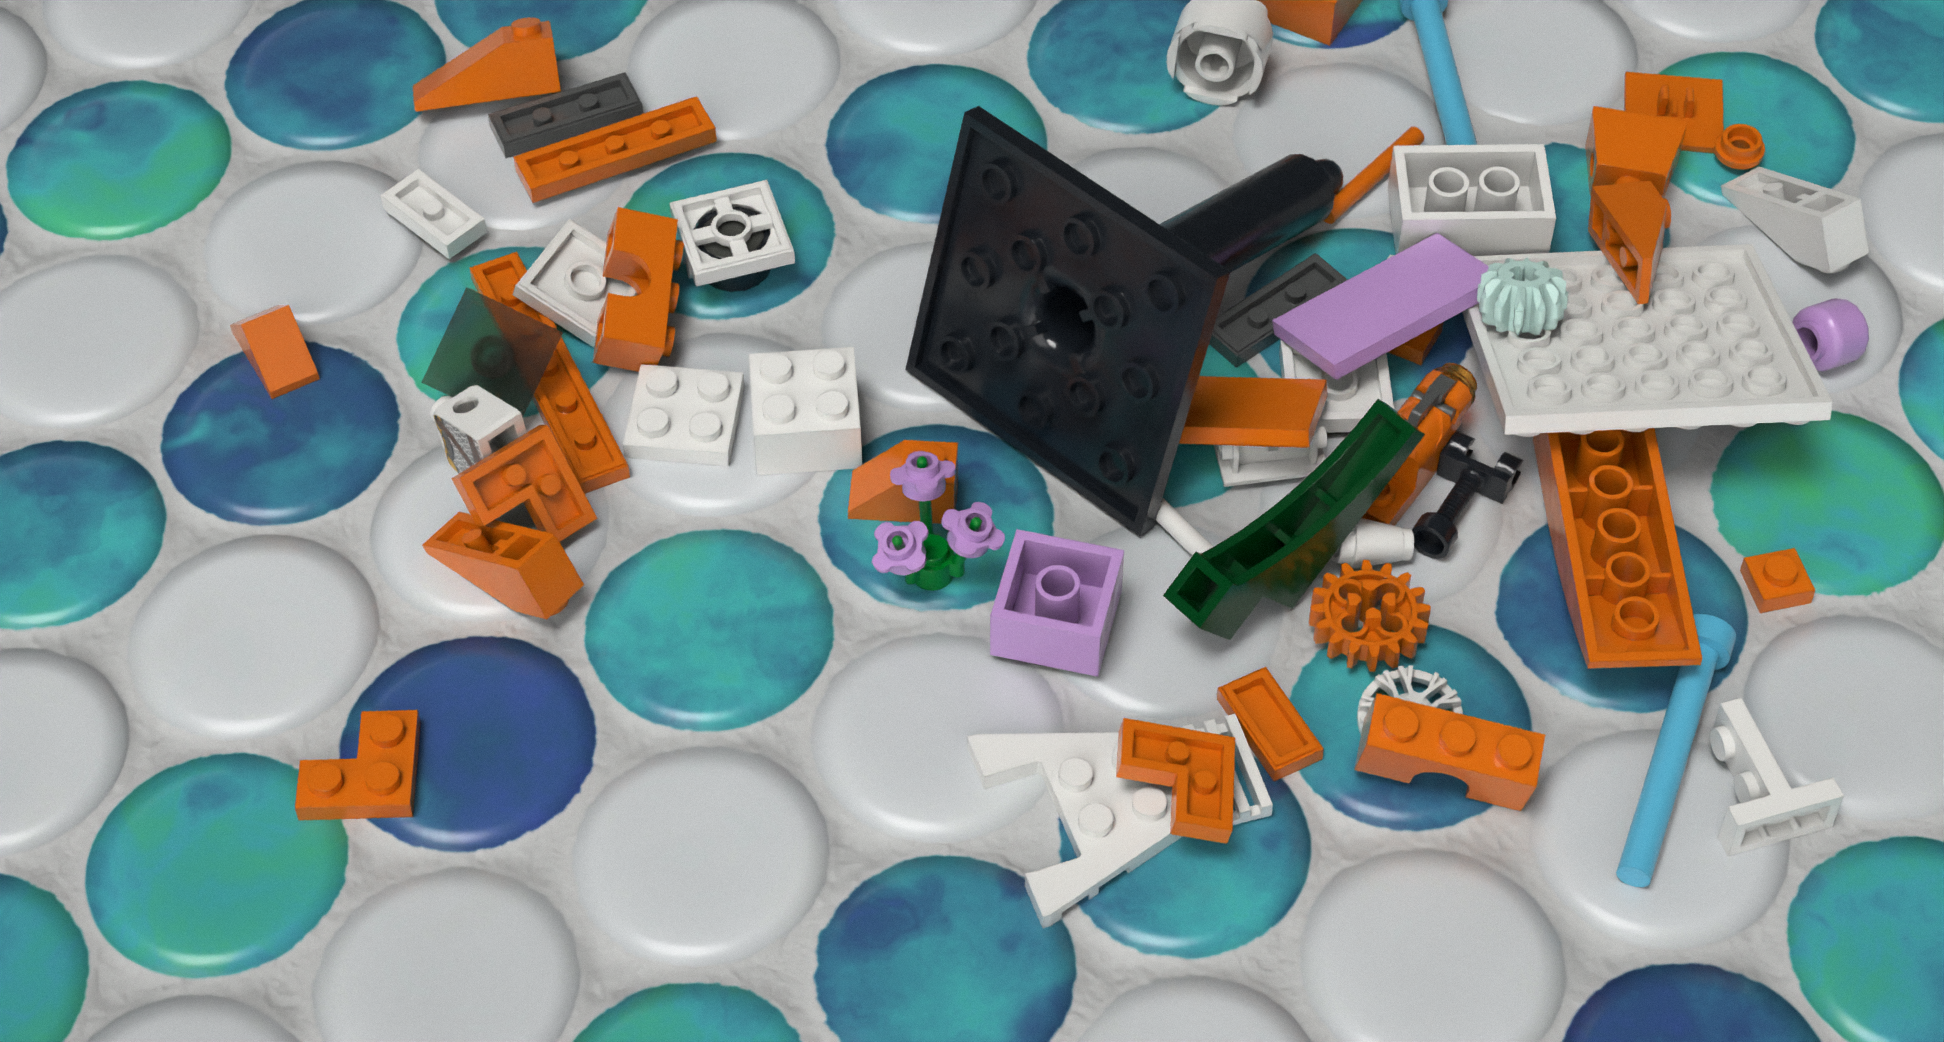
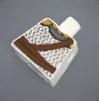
[430,385,527,474]

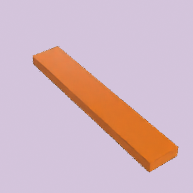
[469,252,630,494]

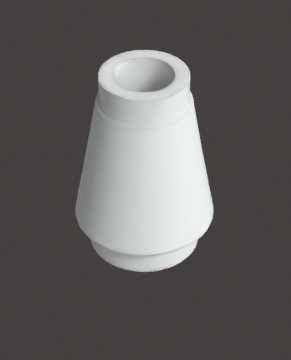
[1331,518,1414,569]

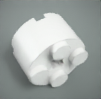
[1166,0,1273,106]

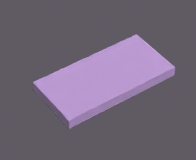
[1272,233,1489,380]

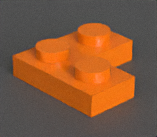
[451,425,597,542]
[295,710,421,821]
[1116,718,1235,844]

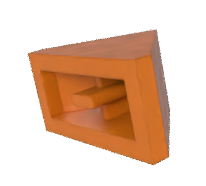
[230,305,320,399]

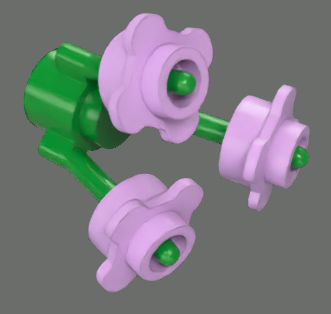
[872,451,1005,591]

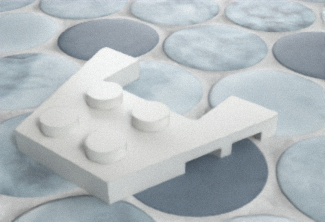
[967,732,1183,929]

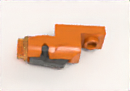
[1362,363,1477,526]

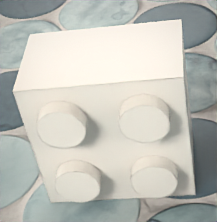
[749,347,862,475]

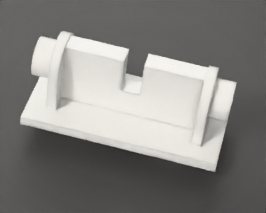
[1214,426,1327,487]

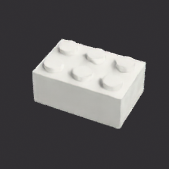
[1388,144,1556,256]

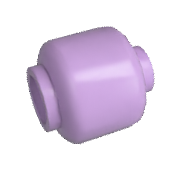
[1792,298,1869,371]

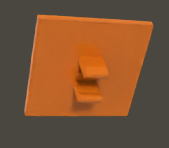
[1624,72,1724,153]

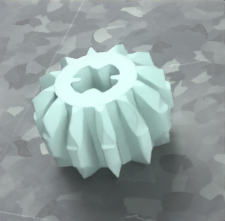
[1477,258,1568,336]

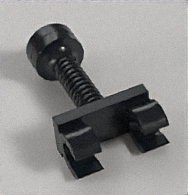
[1412,431,1524,559]

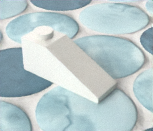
[1721,167,1869,273]

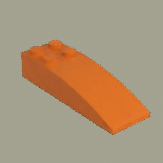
[1533,428,1702,669]

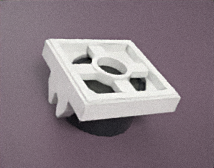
[670,180,795,292]

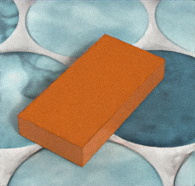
[1217,667,1324,782]

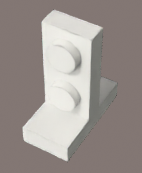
[1709,698,1844,856]

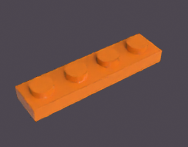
[513,96,717,203]

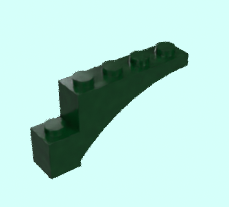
[1163,399,1425,640]

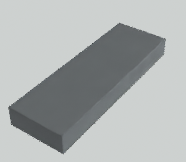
[488,72,643,158]
[1209,253,1348,368]

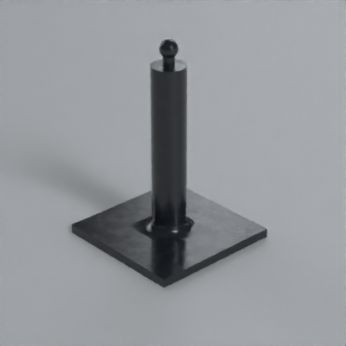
[905,106,1343,536]

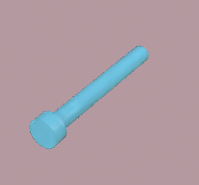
[1399,0,1477,145]
[1616,614,1736,887]

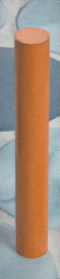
[1323,126,1425,224]

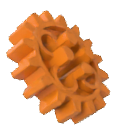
[1308,560,1431,672]

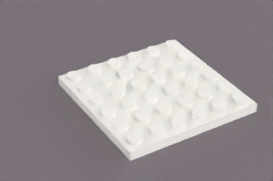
[1462,244,1833,437]

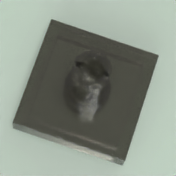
[421,287,563,417]

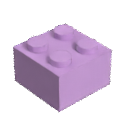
[990,529,1124,677]

